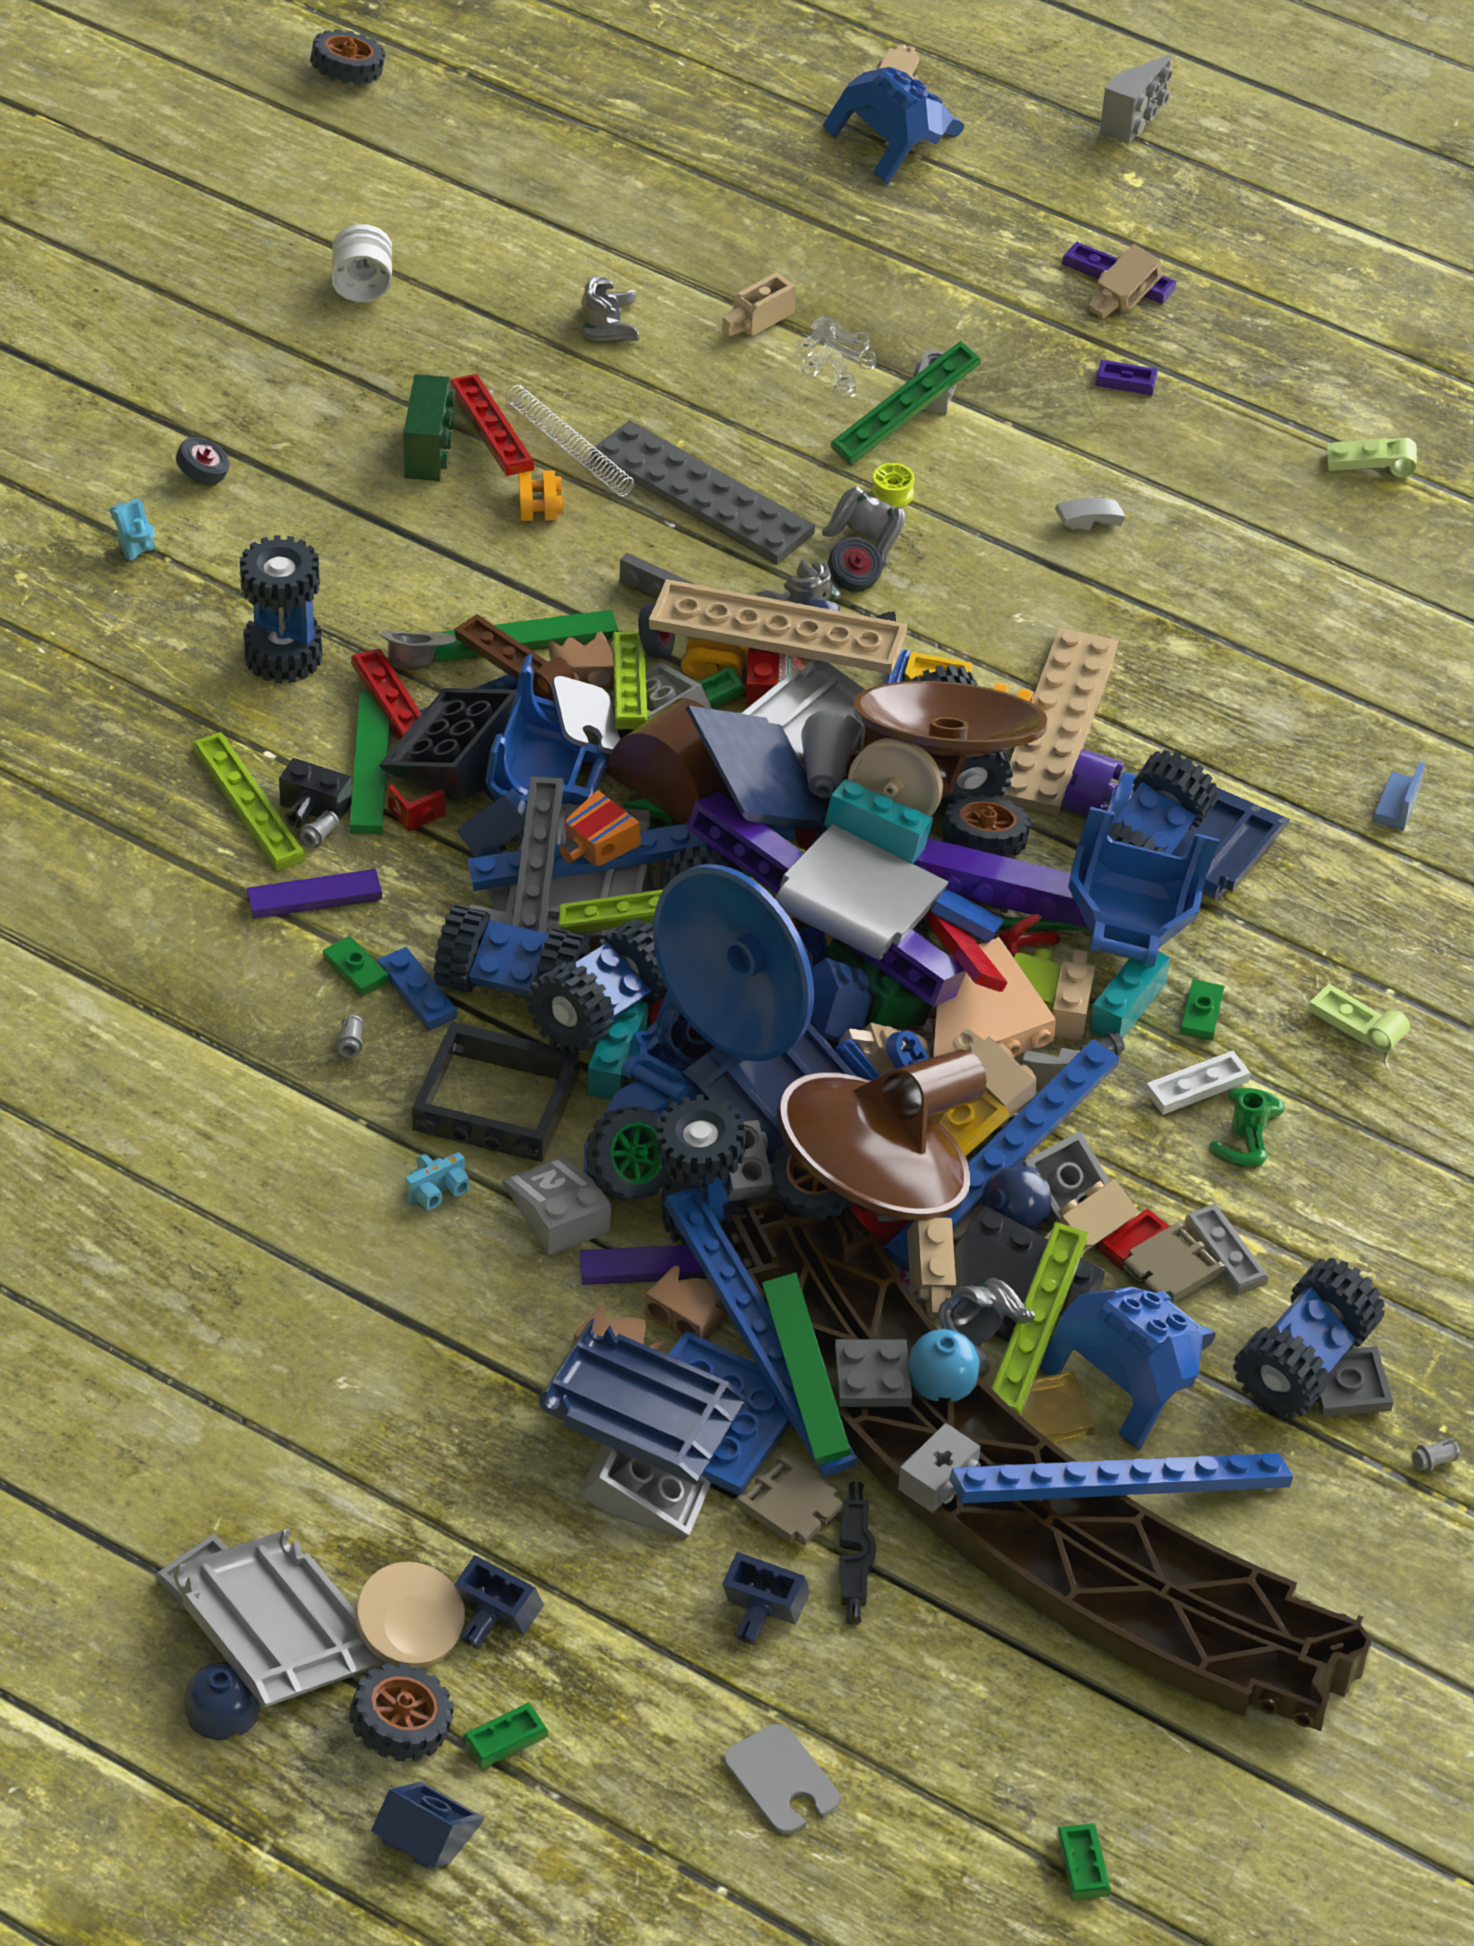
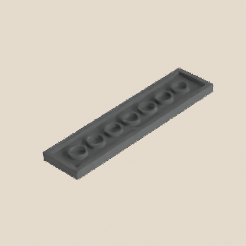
[591,420,815,564]

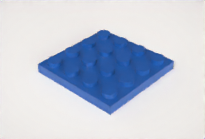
[668,1331,791,1496]

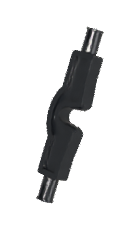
[839,1481,876,1625]

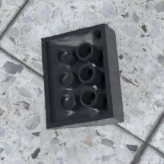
[379,688,516,799]
[951,1205,1105,1343]

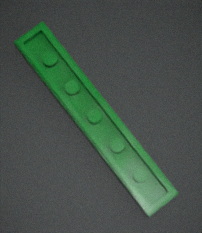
[831,340,981,466]
[434,609,618,662]
[350,691,390,834]
[762,1272,852,1465]

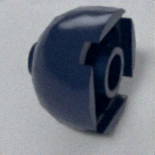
[657,1001,715,1065]
[982,1165,1052,1232]
[184,1662,260,1741]

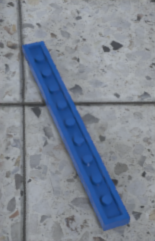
[468,823,795,891]
[884,1039,1120,1272]
[664,1186,857,1477]
[949,1453,1293,1503]

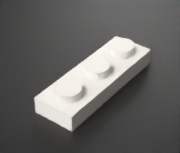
[1146,1051,1251,1115]

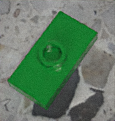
[697,665,746,709]
[323,936,389,996]
[1180,979,1225,1041]
[463,1702,548,1769]
[1056,1823,1111,1901]

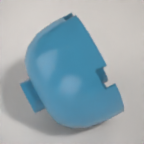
[908,1329,980,1402]

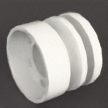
[332,225,392,302]

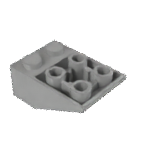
[1100,55,1173,143]

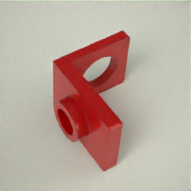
[388,785,445,831]

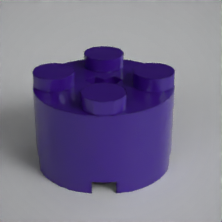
[1061,749,1125,817]

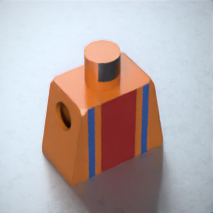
[559,790,641,866]

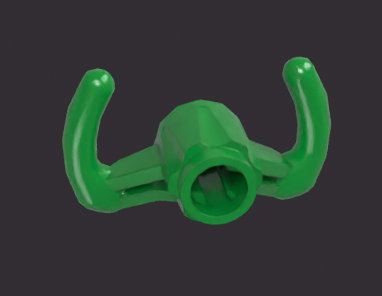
[1209,1087,1284,1167]

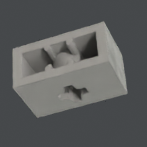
[898,1423,980,1513]

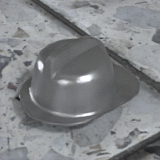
[380,630,456,670]

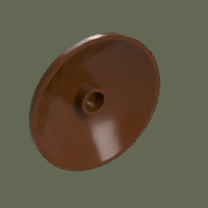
[845,681,1047,798]
[777,1049,987,1220]

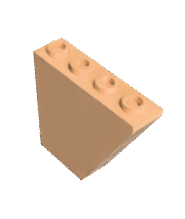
[934,937,1056,1058]

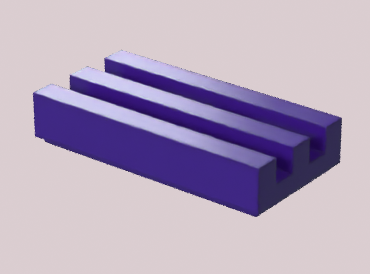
[1095,360,1158,396]

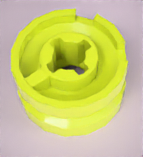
[871,463,915,508]

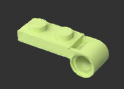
[1328,438,1417,477]
[1308,984,1410,1053]

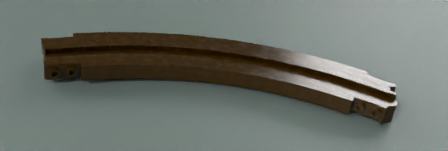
[726,1187,1372,1732]

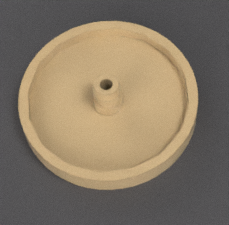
[848,738,943,817]
[355,1562,465,1669]

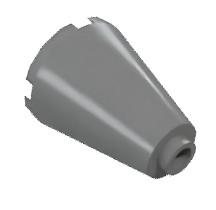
[801,710,863,798]

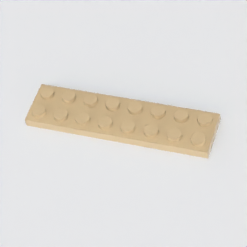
[649,579,907,674]
[998,627,1119,816]

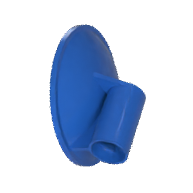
[653,864,814,1061]

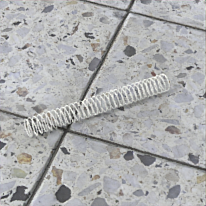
[506,385,634,496]

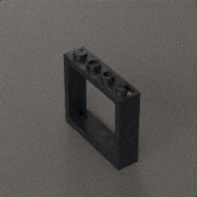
[412,1021,580,1162]

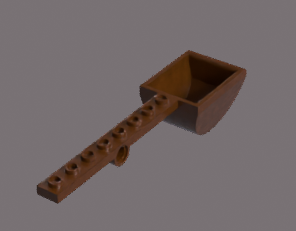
[454,614,736,824]

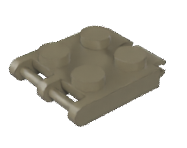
[1123,1222,1227,1303]
[734,1455,842,1545]

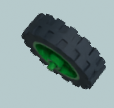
[585,1107,670,1200]

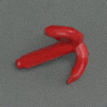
[998,914,1061,957]

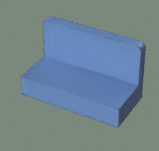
[1373,762,1425,831]

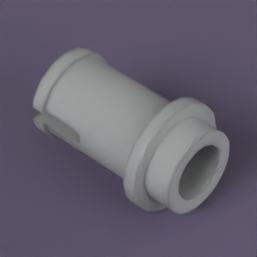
[300,810,339,848]
[336,1015,363,1058]
[1412,1438,1460,1473]

